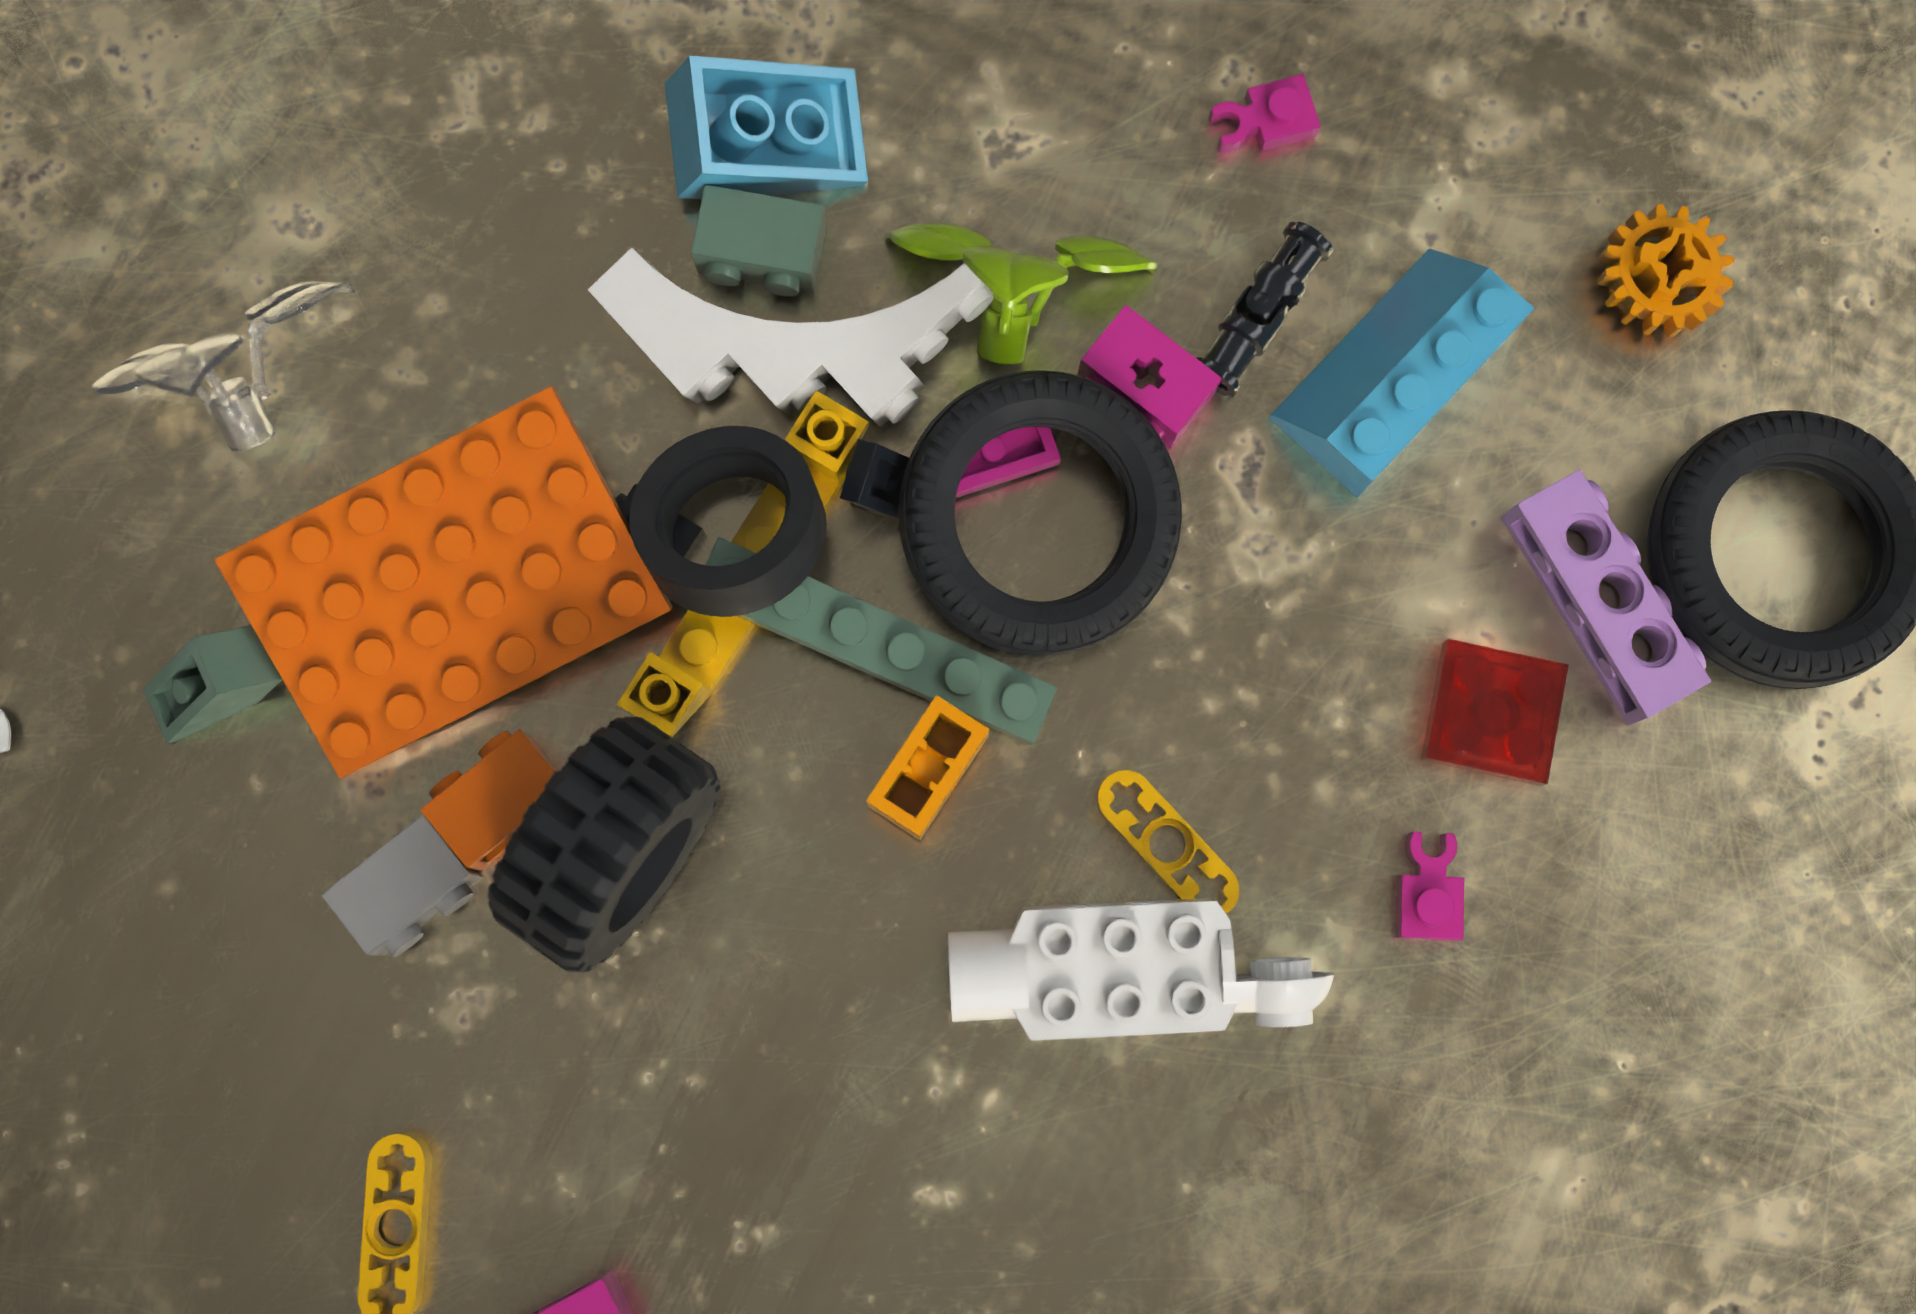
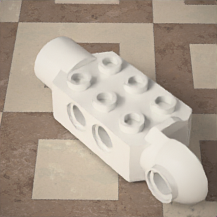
[948,897,1334,1041]

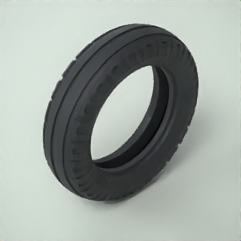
[898,370,1182,656]
[1647,410,1916,689]

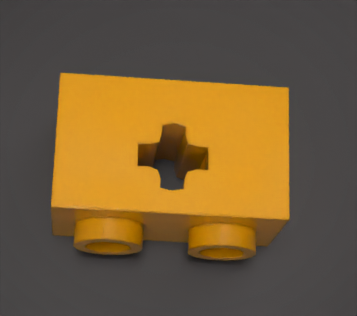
[866,695,990,840]

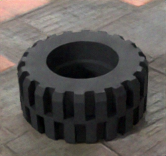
[487,717,721,972]

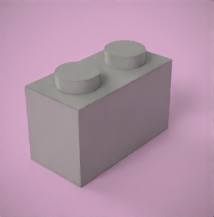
[321,815,483,957]

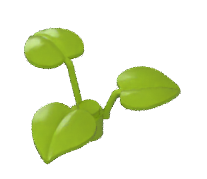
[884,223,1157,364]

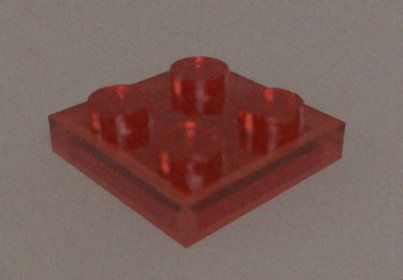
[1421,639,1569,786]

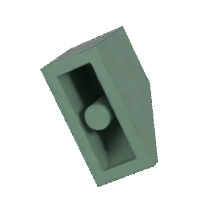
[143,625,283,744]

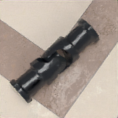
[1196,221,1334,397]

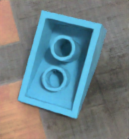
[665,55,868,199]

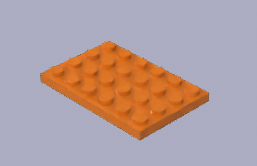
[214,385,673,779]

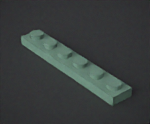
[705,537,1058,745]

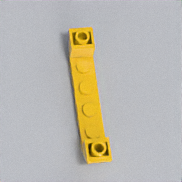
[616,391,869,737]

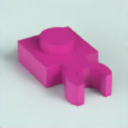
[1208,74,1321,153]
[1396,831,1464,941]

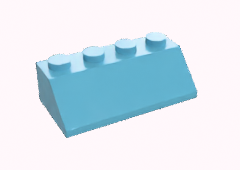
[1269,248,1535,498]

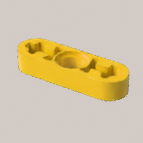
[1096,770,1239,914]
[358,1132,432,1314]

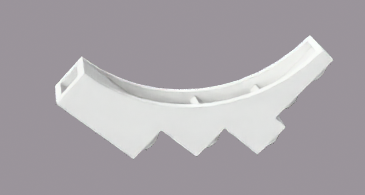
[588,248,994,427]

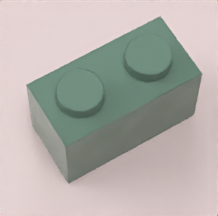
[691,185,827,296]

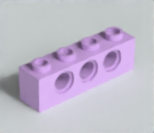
[1501,469,1712,725]

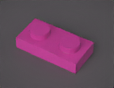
[956,427,1061,498]

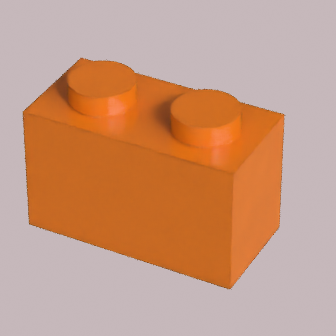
[420,729,560,871]

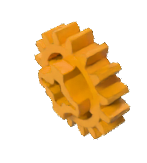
[1597,204,1735,337]

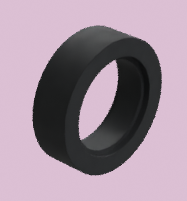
[629,426,827,617]

